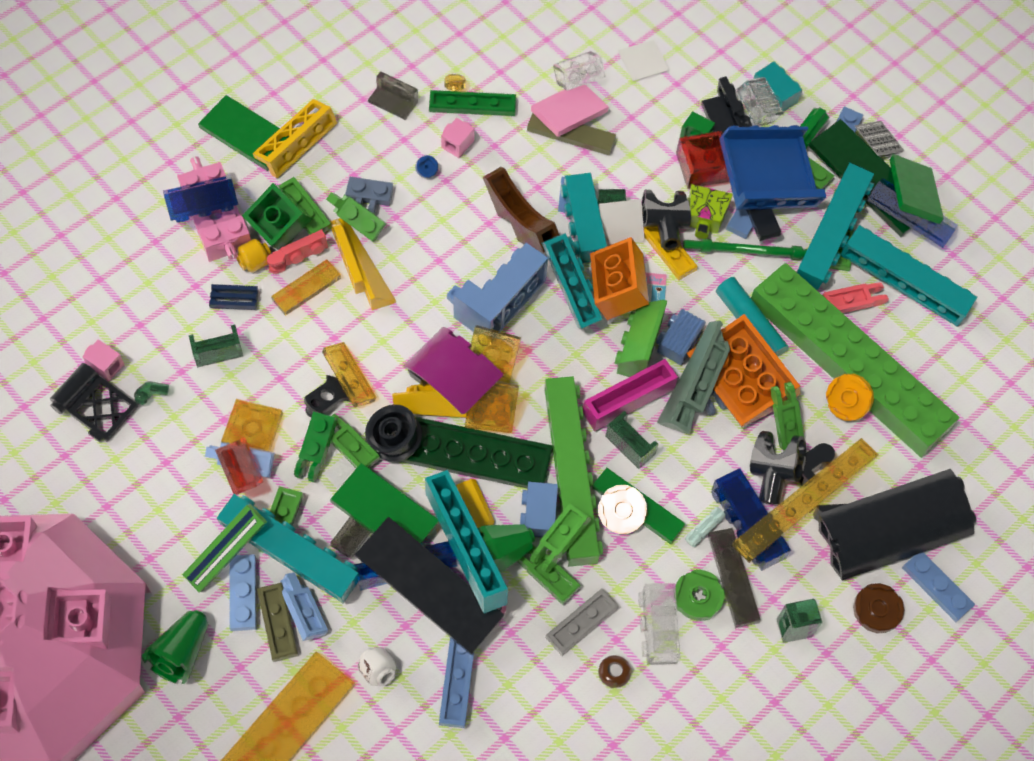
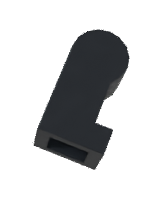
[798,443,835,488]

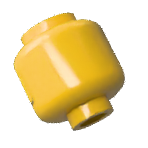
[236,239,271,272]

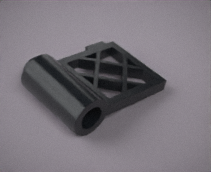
[50,363,138,442]

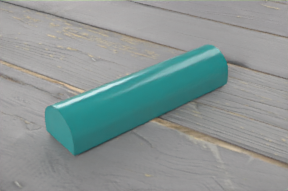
[716,277,789,356]

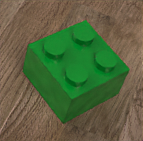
[242,183,312,250]

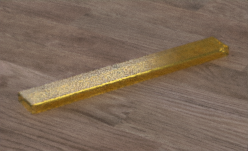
[732,438,879,563]

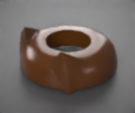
[598,655,632,688]

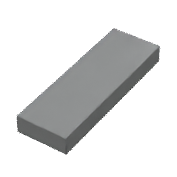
[545,588,619,656]

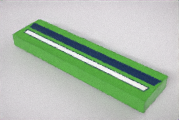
[182,504,267,593]

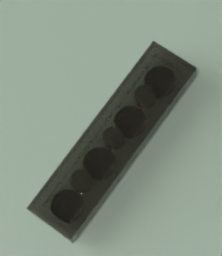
[708,528,761,628]

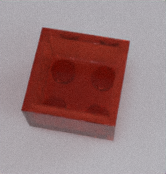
[676,131,730,189]

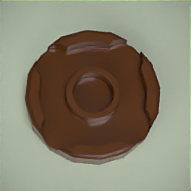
[853,583,905,633]

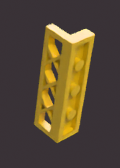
[252,99,337,178]

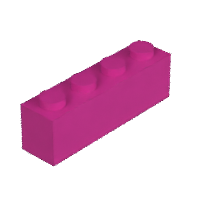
[583,359,678,431]

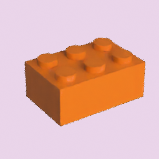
[590,237,649,320]

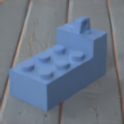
[447,243,548,343]

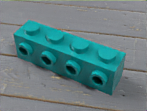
[542,233,602,329]

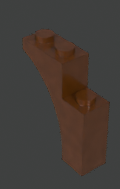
[483,167,559,253]

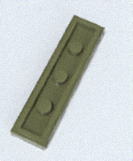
[527,113,616,155]

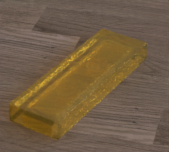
[271,259,341,316]
[322,342,377,408]

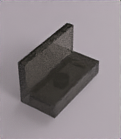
[368,71,418,120]

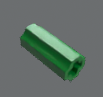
[799,107,829,149]

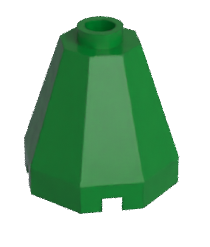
[478,524,535,574]

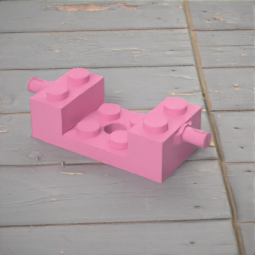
[177,156,251,262]

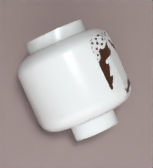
[358,647,396,686]

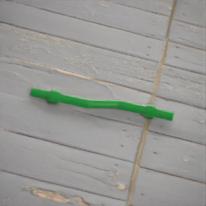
[683,239,807,260]

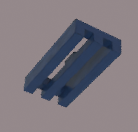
[209,284,259,310]

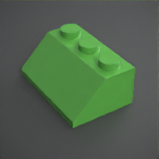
[614,300,667,377]

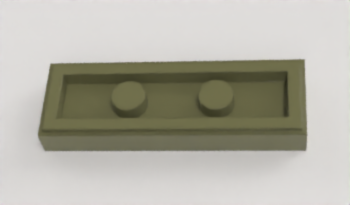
[257,582,298,662]

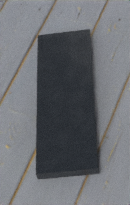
[355,516,505,655]

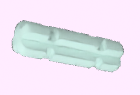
[685,507,725,547]

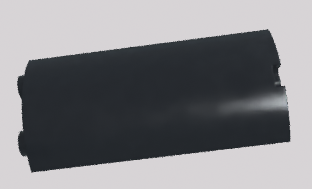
[819,469,977,581]

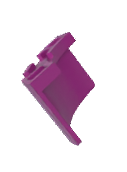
[403,327,504,414]

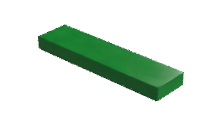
[429,90,516,116]
[592,467,686,545]

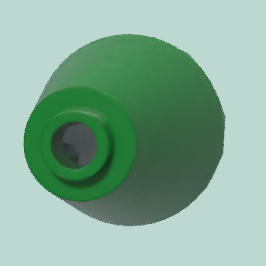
[142,610,209,684]

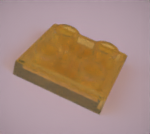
[465,383,519,433]

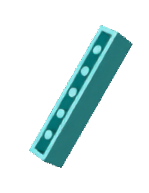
[797,163,874,290]
[841,225,977,327]
[425,470,508,613]
[216,494,360,604]

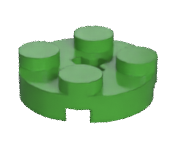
[673,569,725,621]

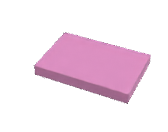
[531,81,609,137]

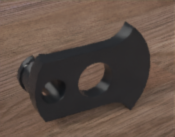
[304,375,351,417]

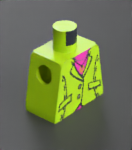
[688,184,733,239]

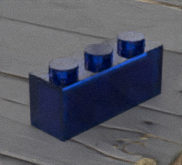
[163,175,238,223]

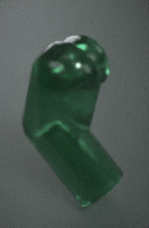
[134,381,169,405]

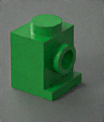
[679,111,716,147]

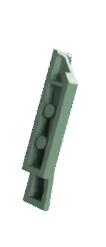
[657,320,730,434]

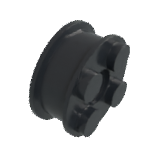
[365,405,423,462]

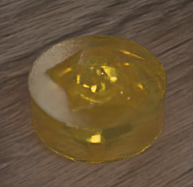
[444,74,466,91]

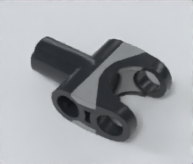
[641,189,691,251]
[750,431,806,506]

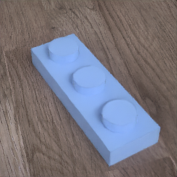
[229,554,257,631]

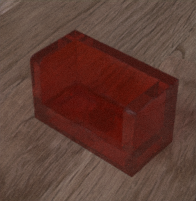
[215,437,264,495]

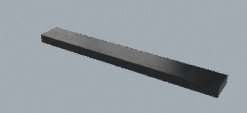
[701,95,781,241]

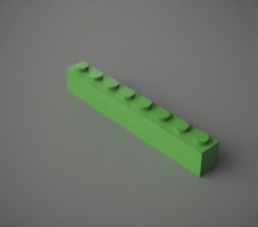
[544,376,603,567]

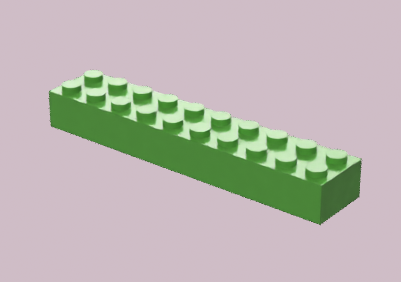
[751,263,960,458]

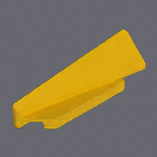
[330,218,396,310]
[392,384,510,420]

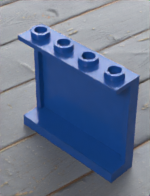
[719,125,826,210]

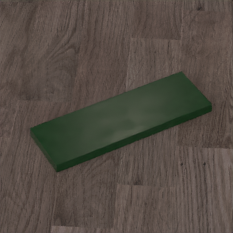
[808,119,923,237]
[401,417,553,489]

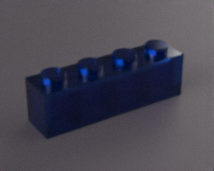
[711,468,791,571]

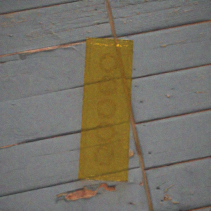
[221,651,355,761]

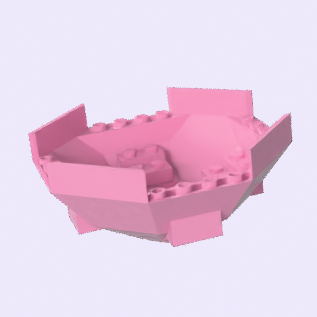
[0,514,151,761]

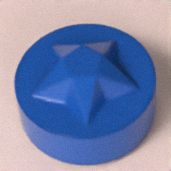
[415,155,438,178]

